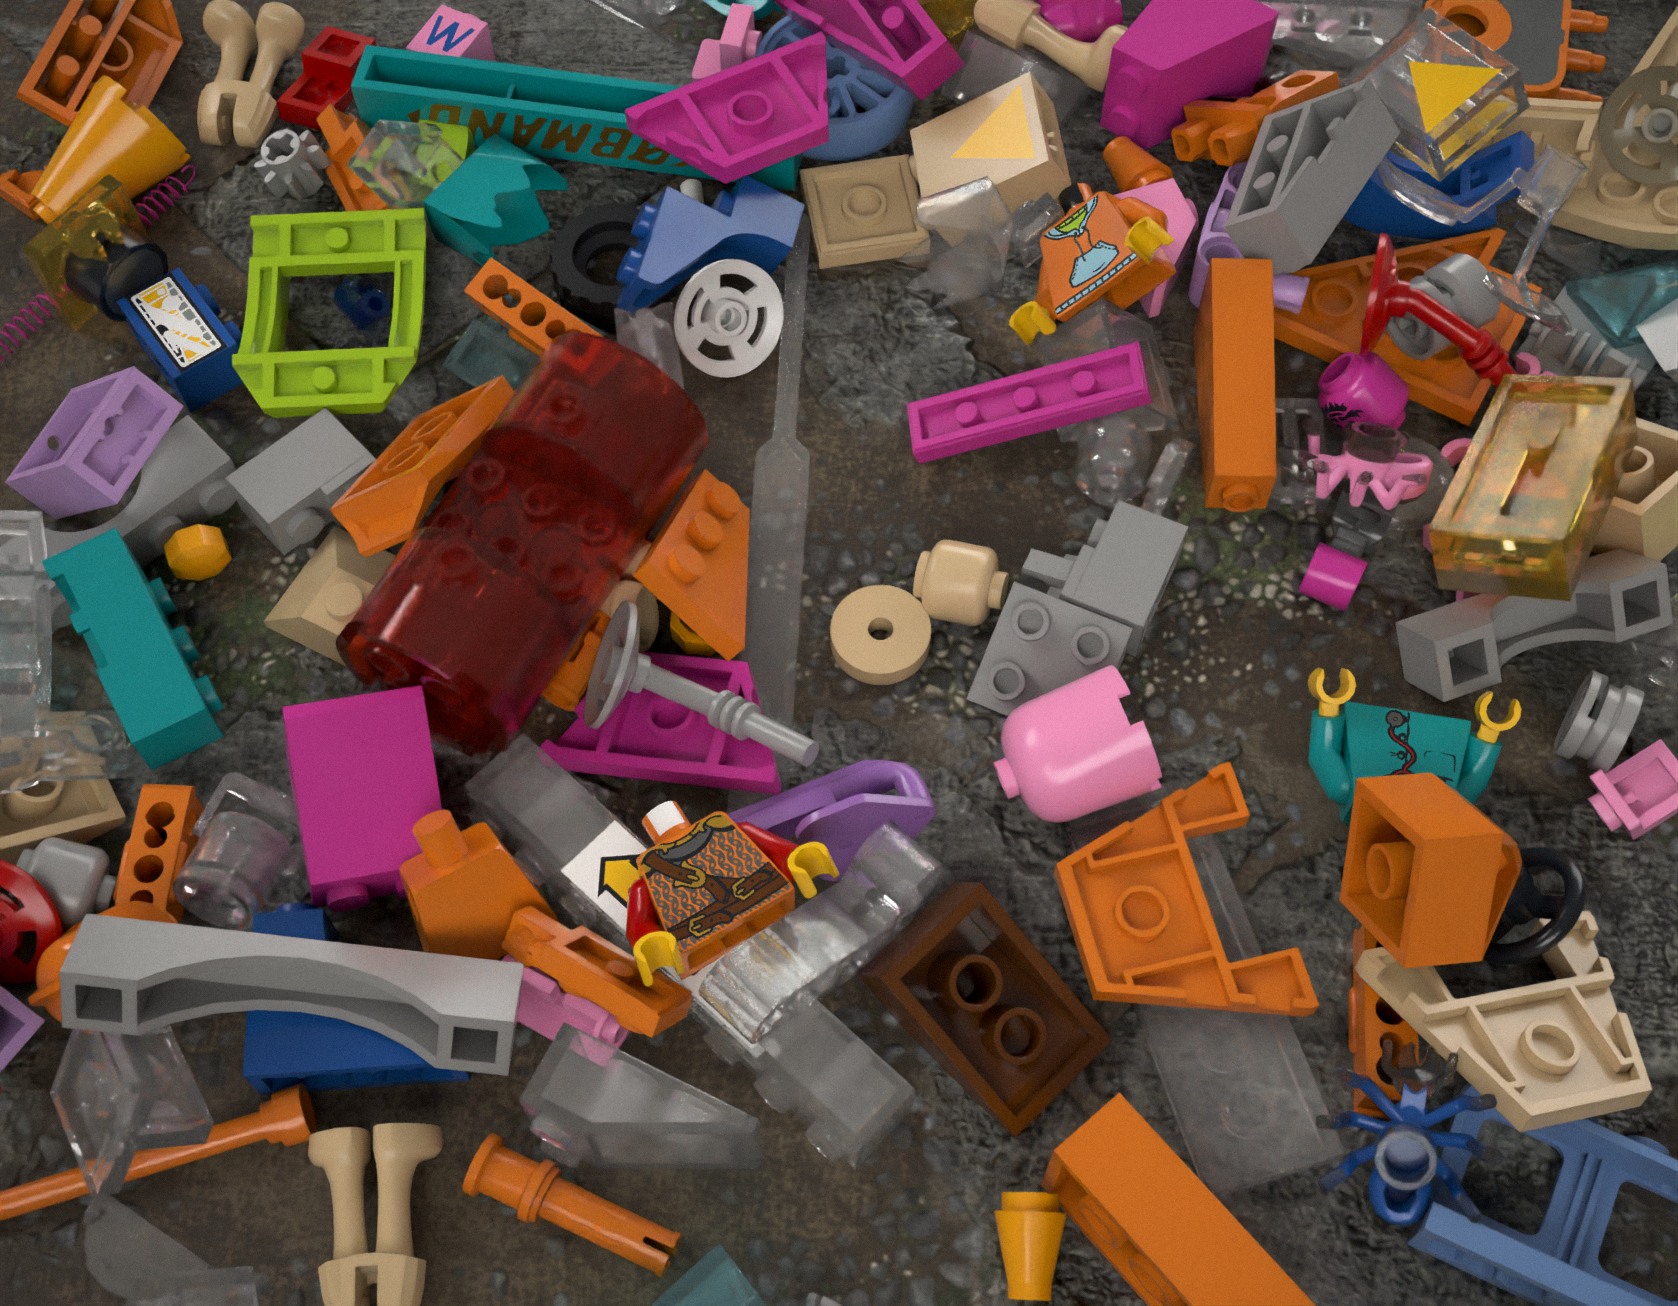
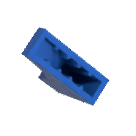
[243,903,471,1095]

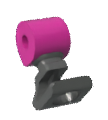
[1298,485,1397,612]

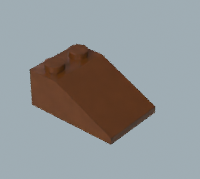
[857,882,1112,1137]

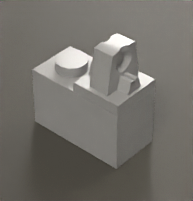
[225,407,376,555]
[1019,500,1189,657]

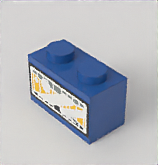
[116,267,244,413]

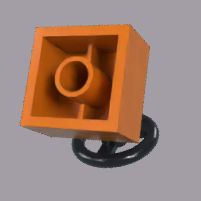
[1339,773,1587,969]

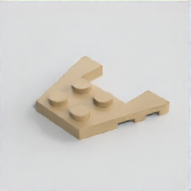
[1354,910,1653,1133]

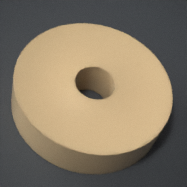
[830,585,931,685]

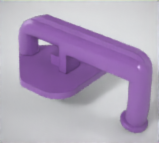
[727,760,936,881]

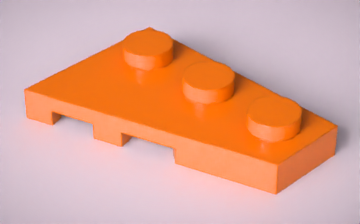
[633,468,750,662]

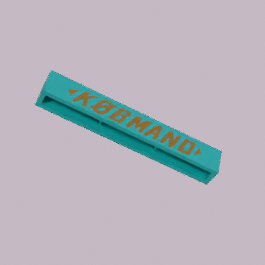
[351,45,804,191]

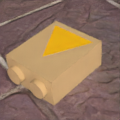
[909,72,1071,247]

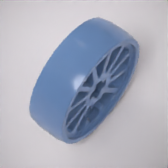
[755,16,916,161]

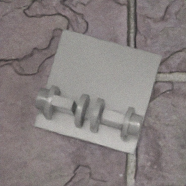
[1512,281,1657,412]
[966,581,1133,716]

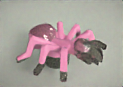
[1276,419,1434,510]

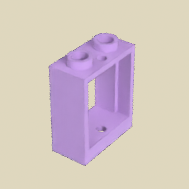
[5,366,184,520]

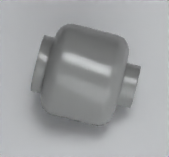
[9,837,117,931]

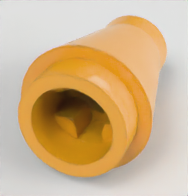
[994,1192,1067,1301]

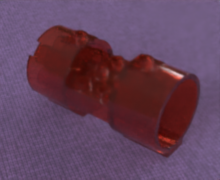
[335,332,709,757]

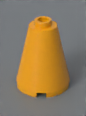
[31,75,192,234]

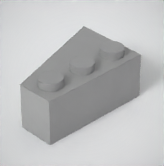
[1224,78,1401,275]

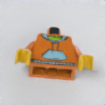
[1009,183,1177,346]

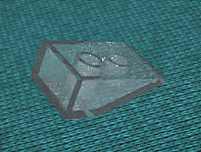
[519,1022,765,1169]

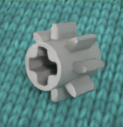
[254,129,331,200]

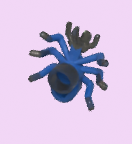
[1315,1039,1503,1226]

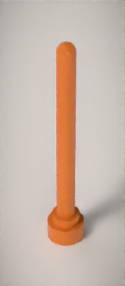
[0,1083,318,1221]

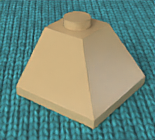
[264,526,439,679]

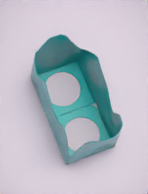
[423,133,569,266]

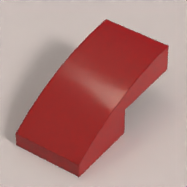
[277,26,376,131]

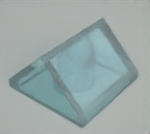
[1566,260,1678,349]

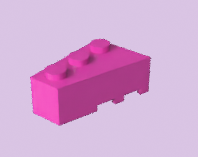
[773,0,965,101]

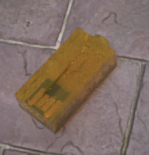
[1428,374,1638,601]

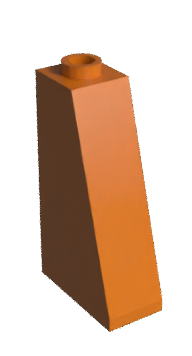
[1193,258,1277,512]

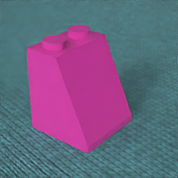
[1100,0,1279,149]
[282,685,442,911]

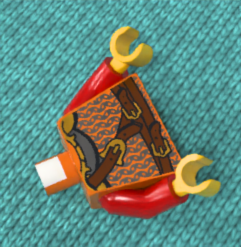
[626,801,840,987]

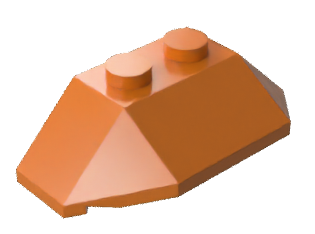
[15,0,183,127]

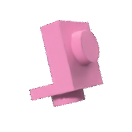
[692,3,763,83]
[1588,739,1678,840]

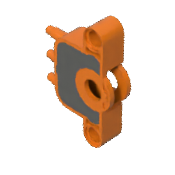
[1408,0,1609,159]

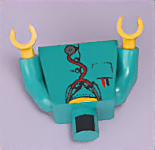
[1308,668,1521,826]

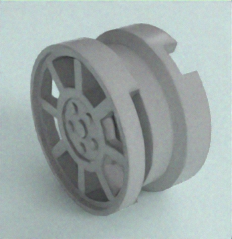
[1552,670,1644,774]

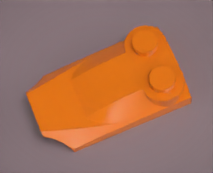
[329,375,521,557]

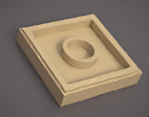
[799,154,930,269]

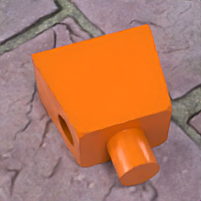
[399,810,560,960]

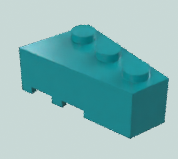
[41,528,224,771]

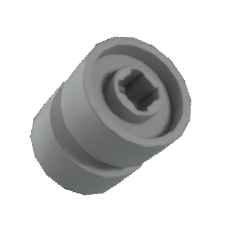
[1386,253,1500,361]

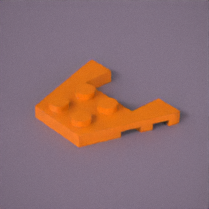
[1054,762,1319,1017]

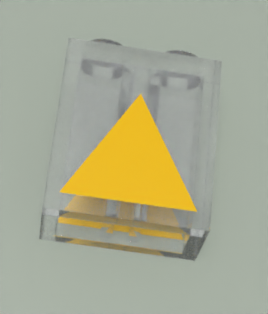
[1341,7,1530,182]

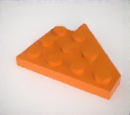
[1274,228,1543,426]

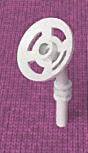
[674,179,784,378]

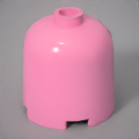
[993,665,1162,823]

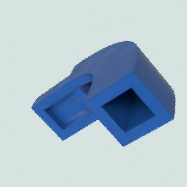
[1343,130,1535,239]

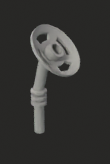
[584,600,819,767]

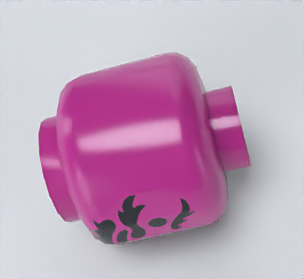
[1318,352,1409,441]

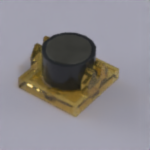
[21,174,169,332]

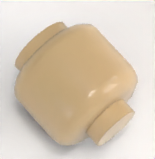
[913,540,1009,626]

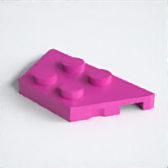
[625,31,829,184]
[536,652,782,795]

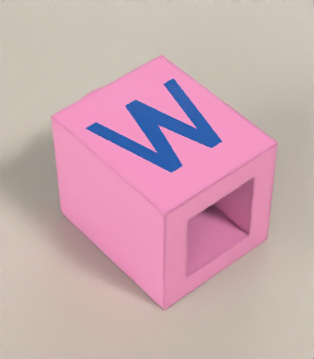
[406,5,496,62]

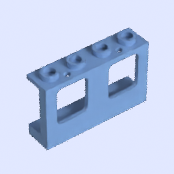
[1406,1082,1678,1306]

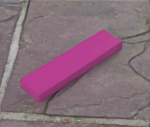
[907,341,1153,464]

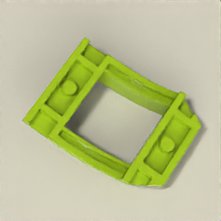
[232,208,426,418]

